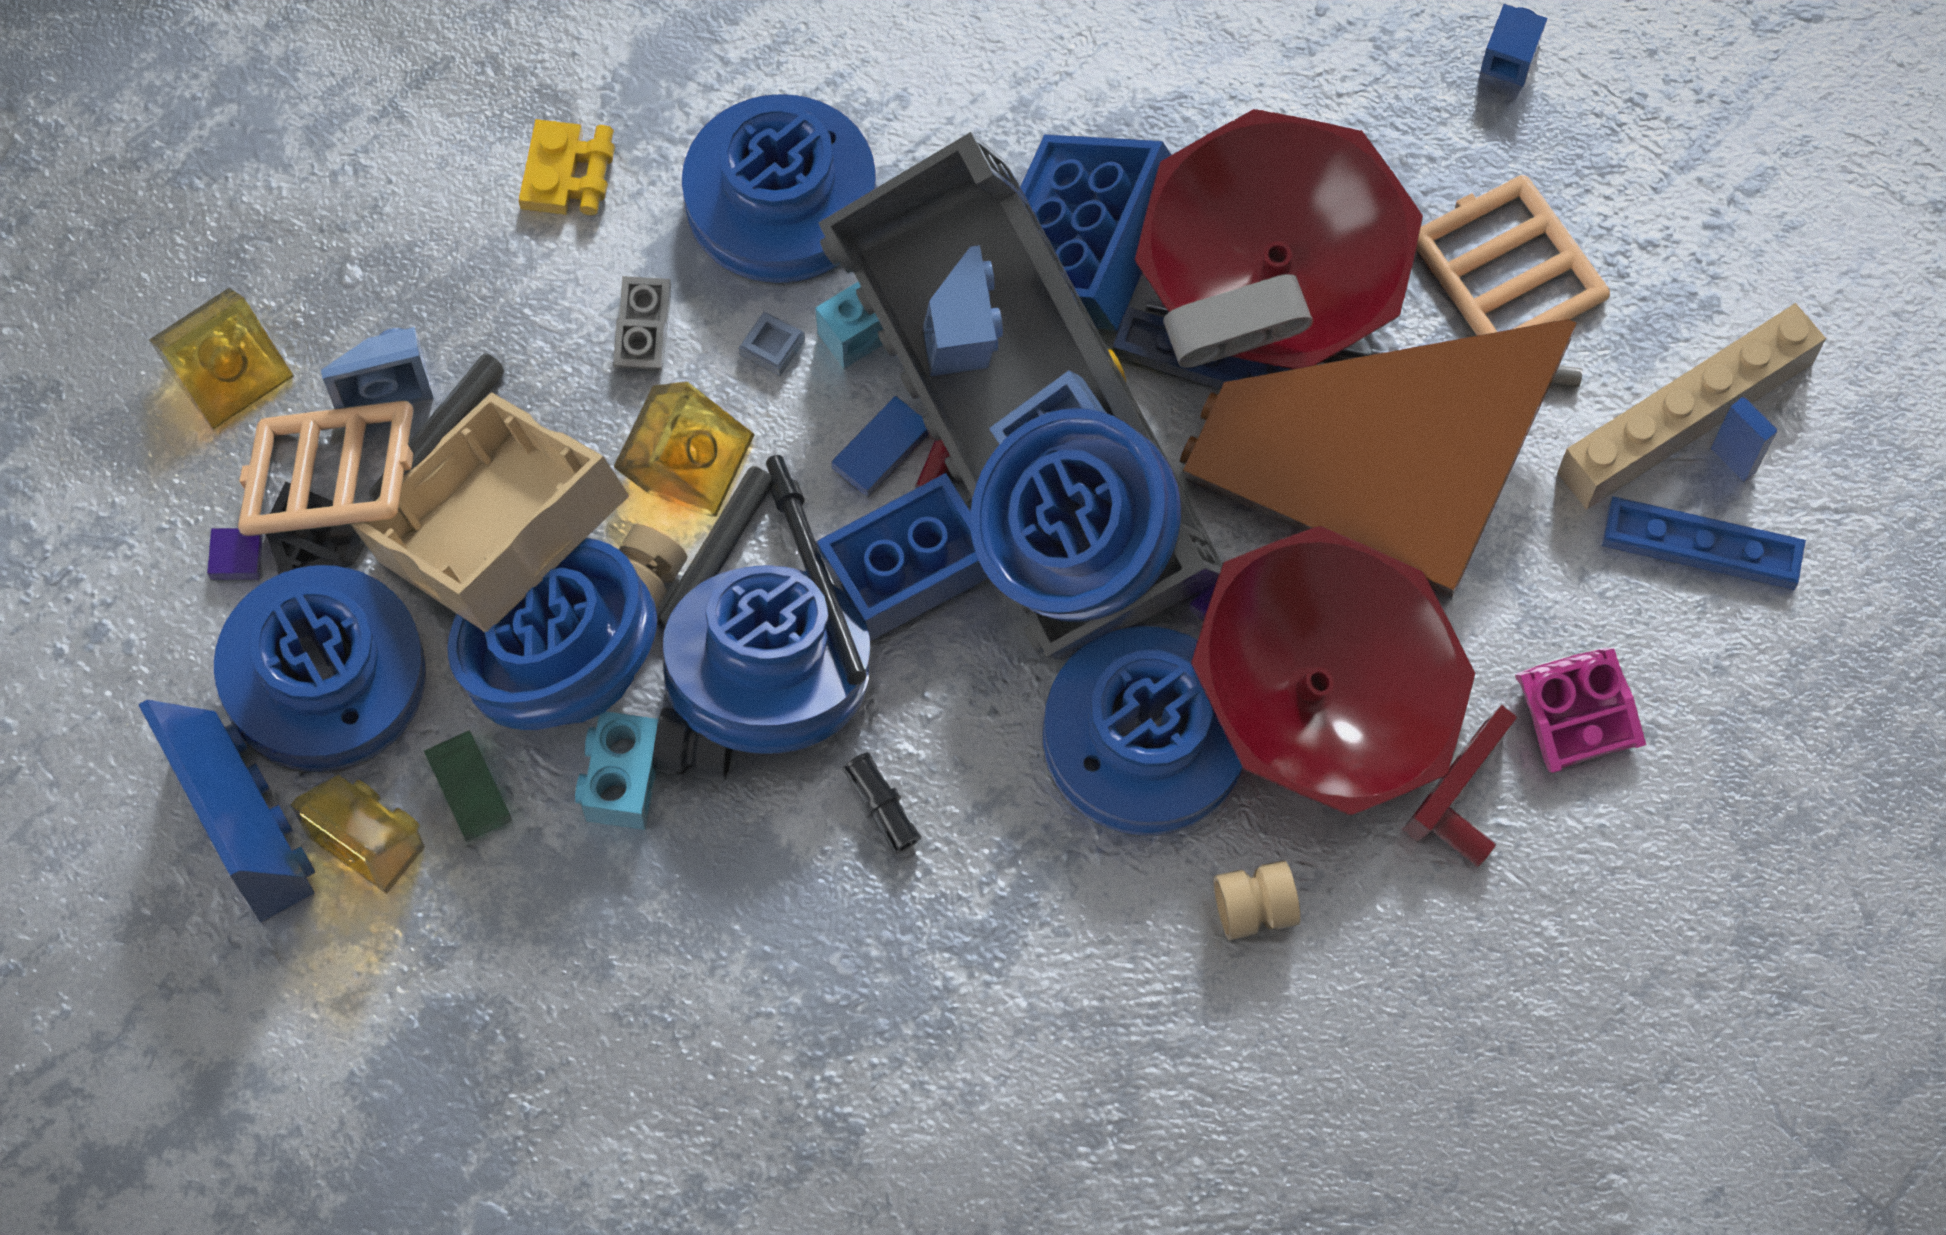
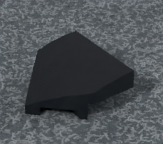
[265,481,366,575]

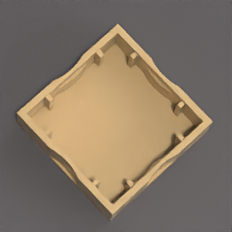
[351,392,629,632]

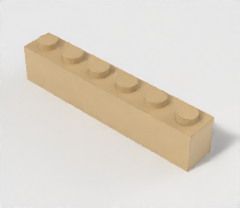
[1557,303,1826,510]

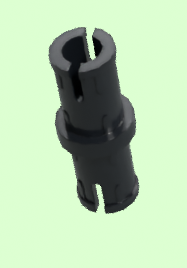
[842,752,922,854]

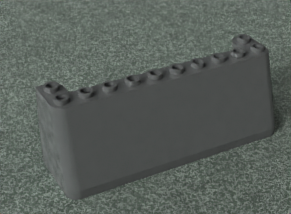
[818,132,1223,660]

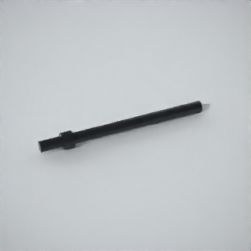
[765,455,867,685]

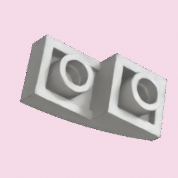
[613,276,672,370]

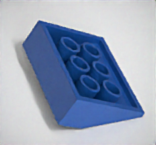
[1020,134,1171,331]
[138,699,316,923]

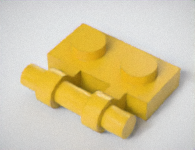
[518,119,615,215]

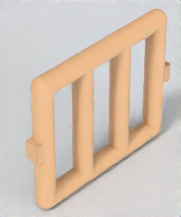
[1416,175,1610,335]
[238,400,414,536]

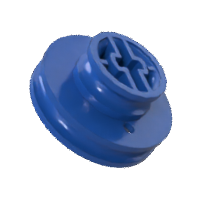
[682,94,877,283]
[970,408,1181,622]
[447,538,657,730]
[214,565,426,772]
[663,565,870,754]
[1042,626,1243,836]

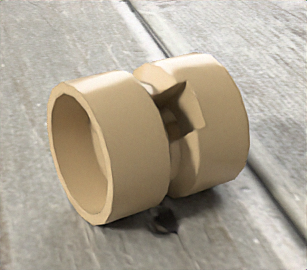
[619,524,688,610]
[1213,860,1300,941]

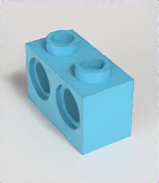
[815,282,883,369]
[575,711,659,830]

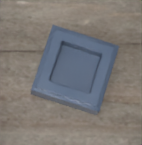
[739,311,805,377]

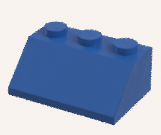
[816,473,989,641]

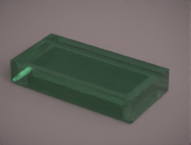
[424,730,512,842]

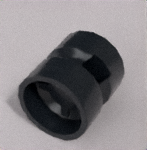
[653,707,733,782]

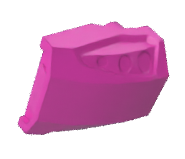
[1515,647,1646,773]

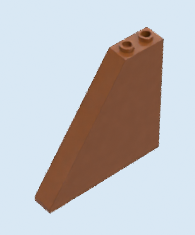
[1179,319,1577,597]

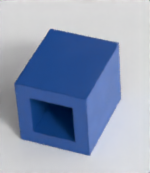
[1480,4,1548,87]

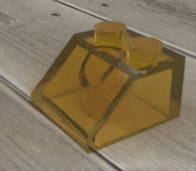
[149,288,294,429]
[613,381,755,517]
[290,775,425,894]

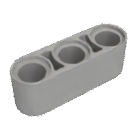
[1163,275,1313,368]

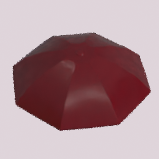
[1135,109,1423,369]
[1191,526,1476,816]

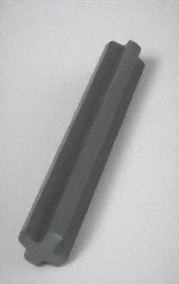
[369,353,504,501]
[658,466,772,630]

